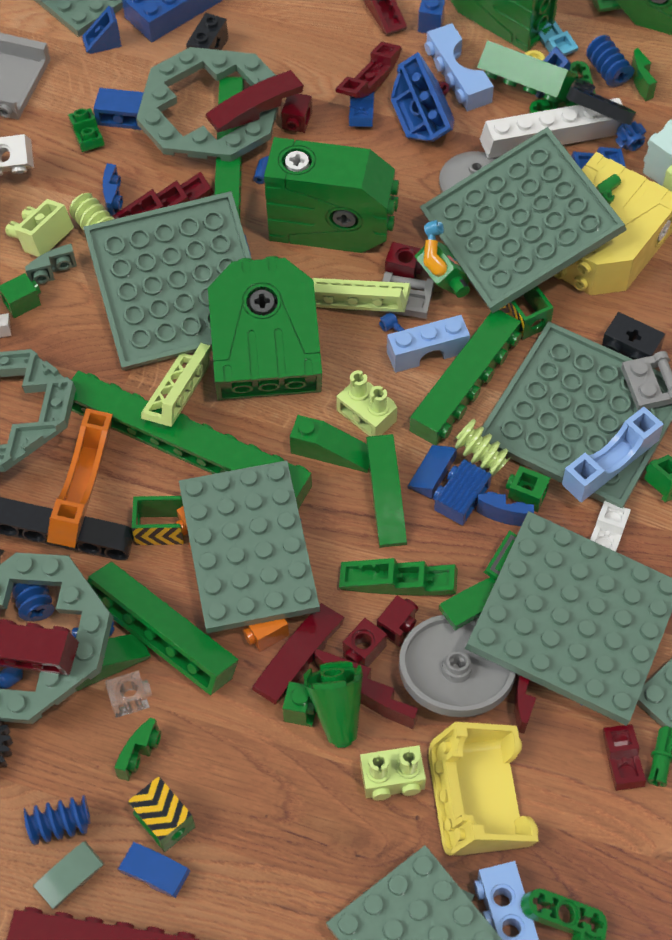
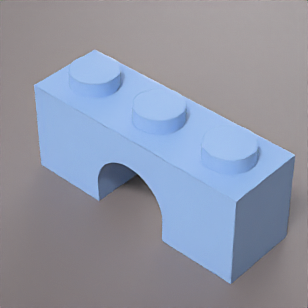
[387,315,470,373]

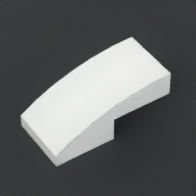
[590,501,631,552]

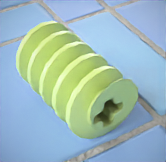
[69,193,114,230]
[453,419,511,478]

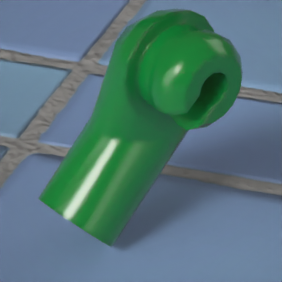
[596,174,621,205]

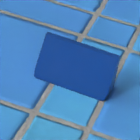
[408,445,457,499]

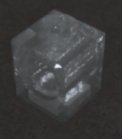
[105,671,152,718]

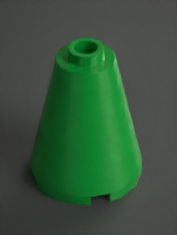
[303,661,363,748]

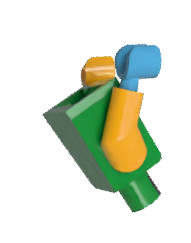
[414,220,470,298]

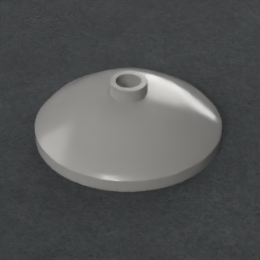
[439,151,498,192]

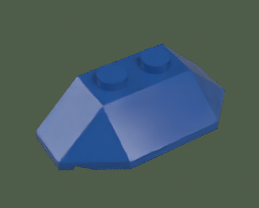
[391,52,455,142]

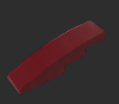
[364,0,407,35]
[206,70,304,132]
[112,172,214,219]
[252,603,345,705]
[315,649,418,729]

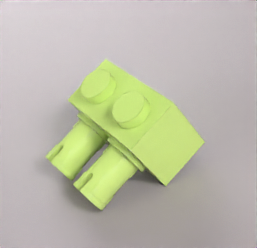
[5,199,74,257]
[336,370,397,436]
[360,745,426,800]

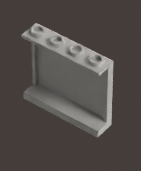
[0,33,51,120]

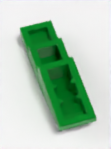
[366,434,407,548]
[339,558,458,596]
[439,577,496,631]

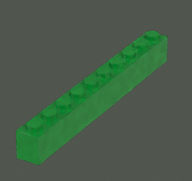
[71,370,312,509]

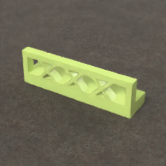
[313,278,411,312]
[141,343,211,427]

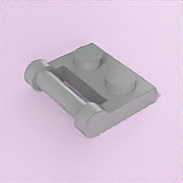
[381,271,435,319]
[621,351,672,411]

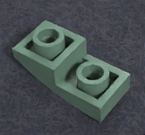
[25,244,77,284]
[33,841,105,909]

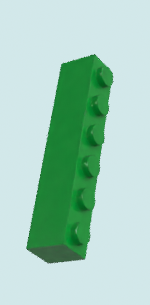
[409,310,522,445]
[87,561,239,696]

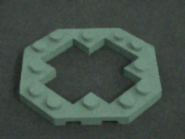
[136,47,278,162]
[0,349,76,472]
[0,553,113,724]

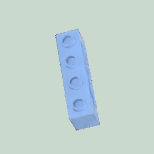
[474,861,539,940]

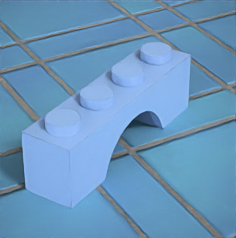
[425,23,494,111]
[562,407,664,503]

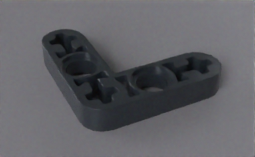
[566,79,636,125]

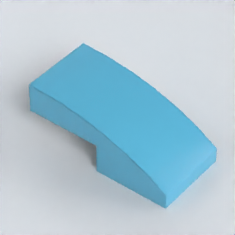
[538,21,579,55]

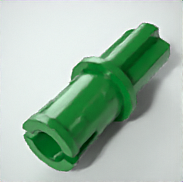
[647,726,672,787]

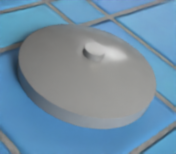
[399,615,516,717]

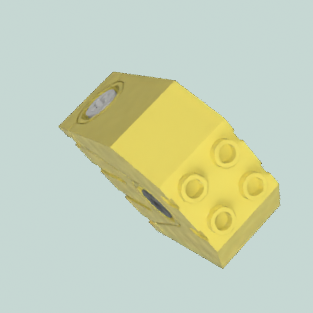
[554,152,672,295]

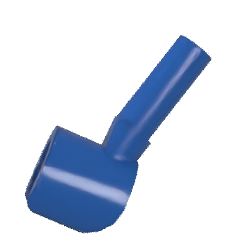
[379,313,405,332]

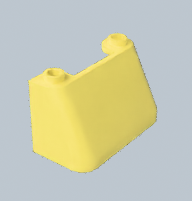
[428,722,539,856]

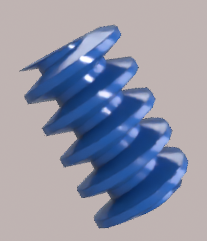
[586,35,634,87]
[12,583,55,622]
[24,795,91,845]

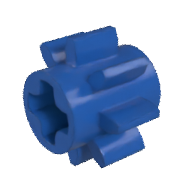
[615,121,647,151]

